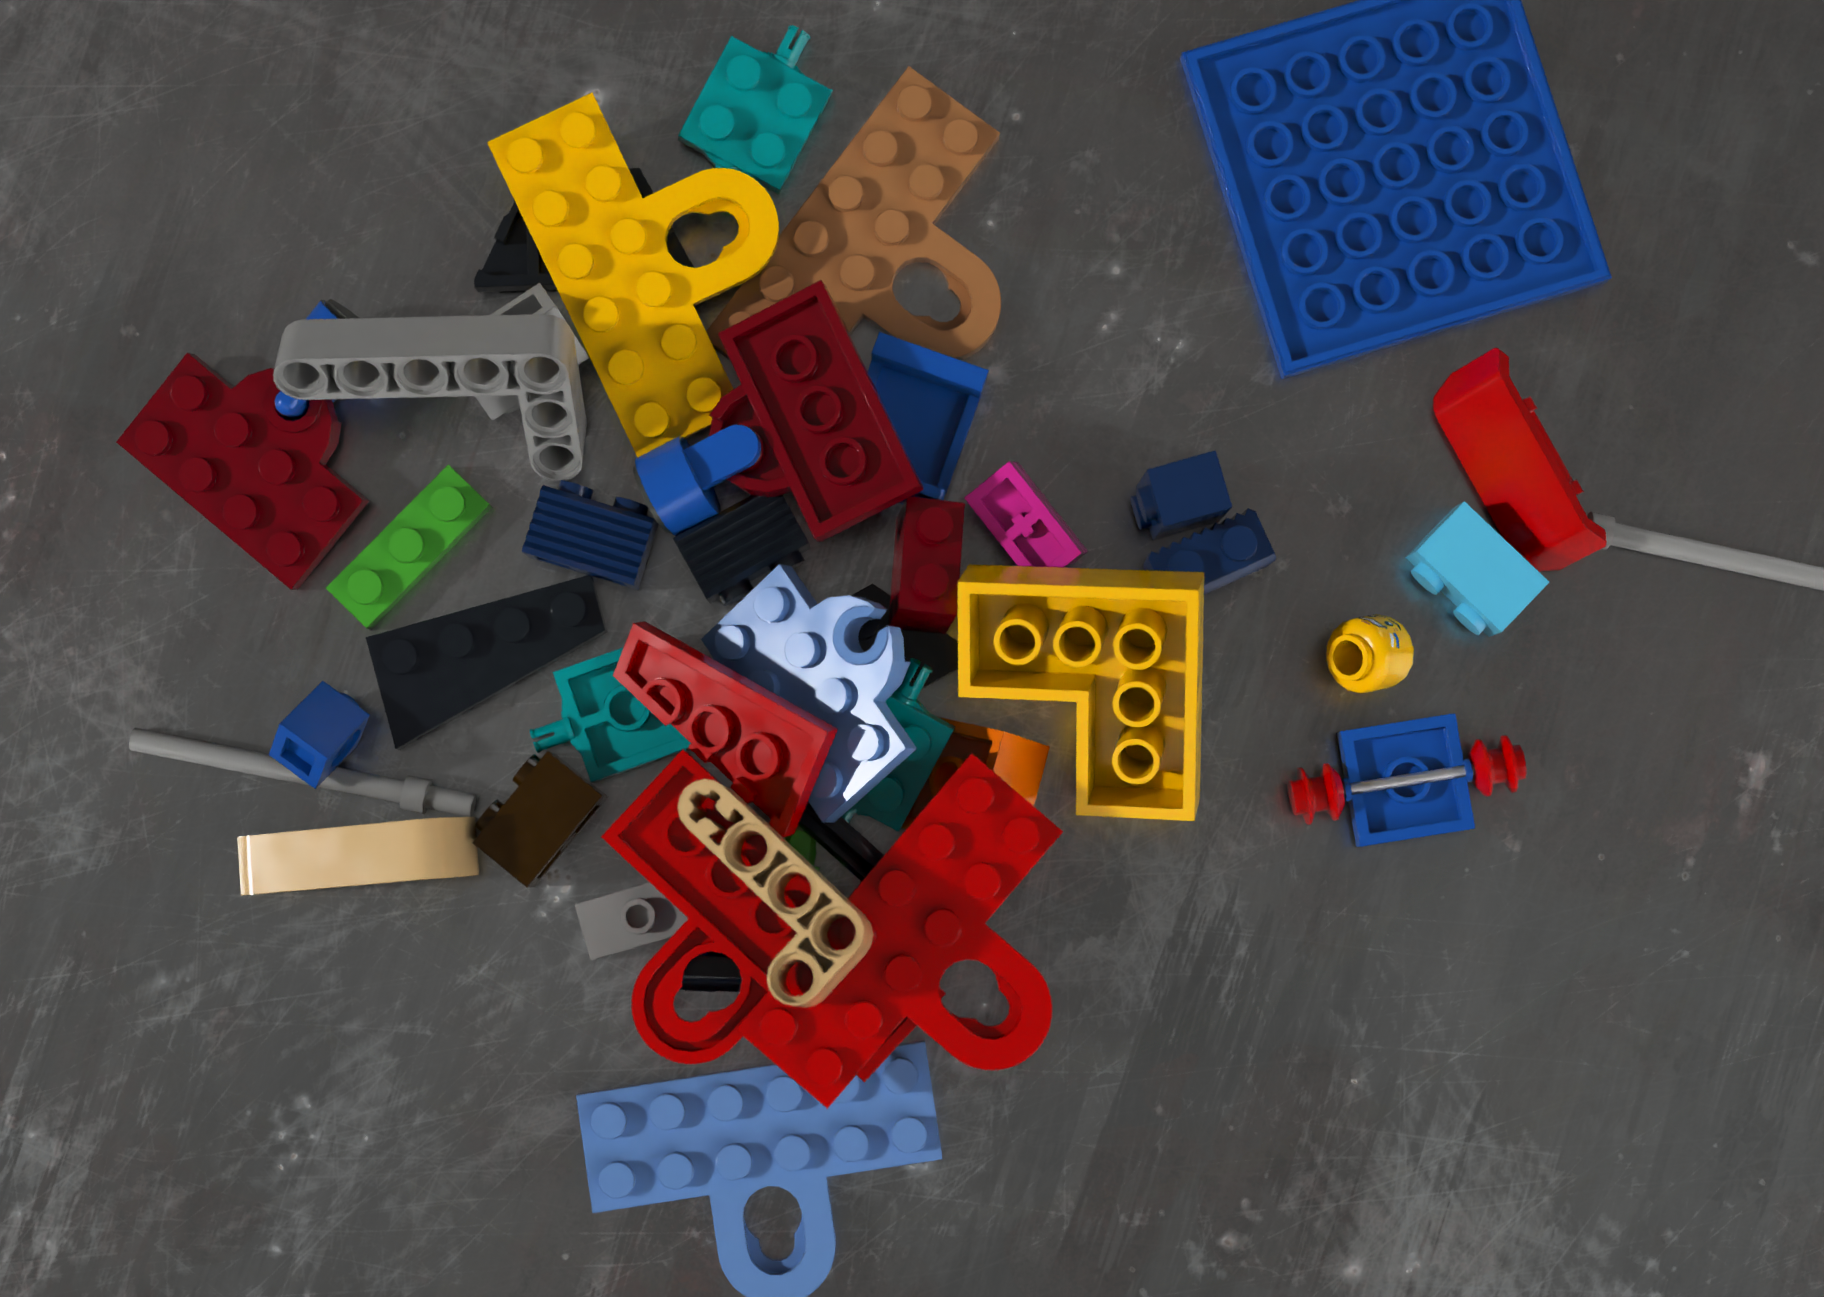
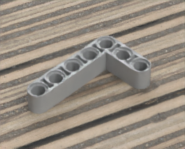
[274,314,587,481]

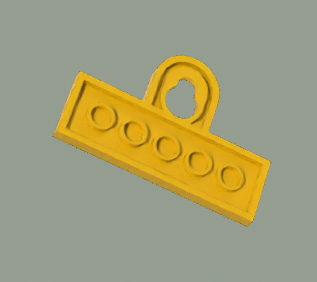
[487,93,779,457]

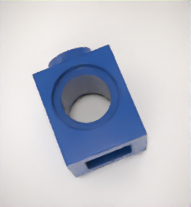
[269,681,370,789]

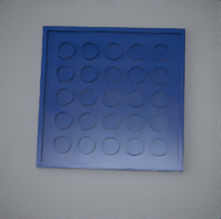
[1180,0,1612,379]

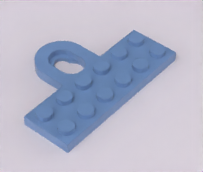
[576,1040,943,1297]

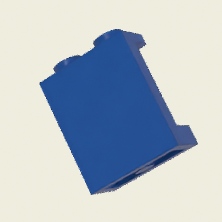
[867,332,989,505]

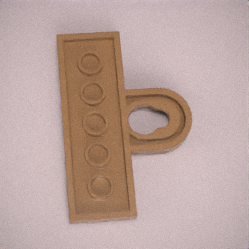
[706,66,1001,360]

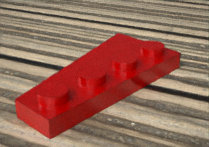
[613,621,838,838]

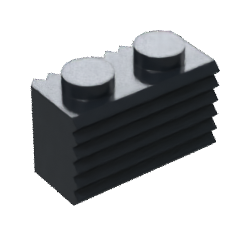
[673,495,810,606]

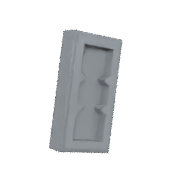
[574,882,688,961]

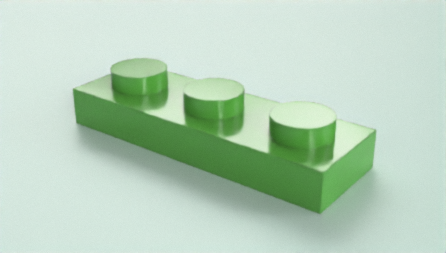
[326,464,493,630]

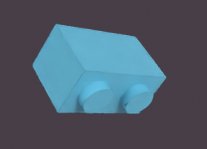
[1405,501,1549,637]

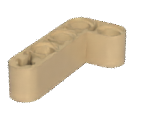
[678,779,873,1008]
[237,817,479,896]

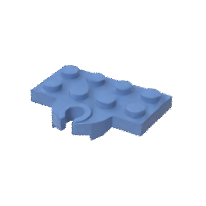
[701,564,917,823]

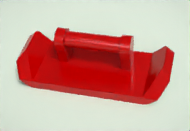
[1433,347,1607,571]

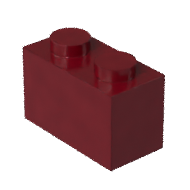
[888,496,965,634]

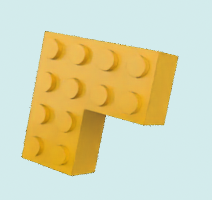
[958,564,1204,821]

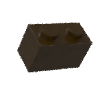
[472,751,608,888]

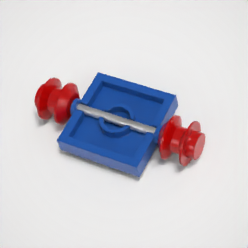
[1288,713,1527,847]

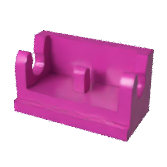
[964,461,1088,568]

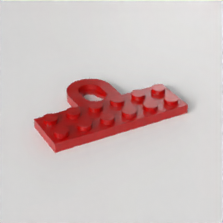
[601,749,946,1082]
[736,753,1063,1109]

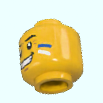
[1326,614,1414,694]

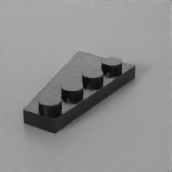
[366,575,608,750]

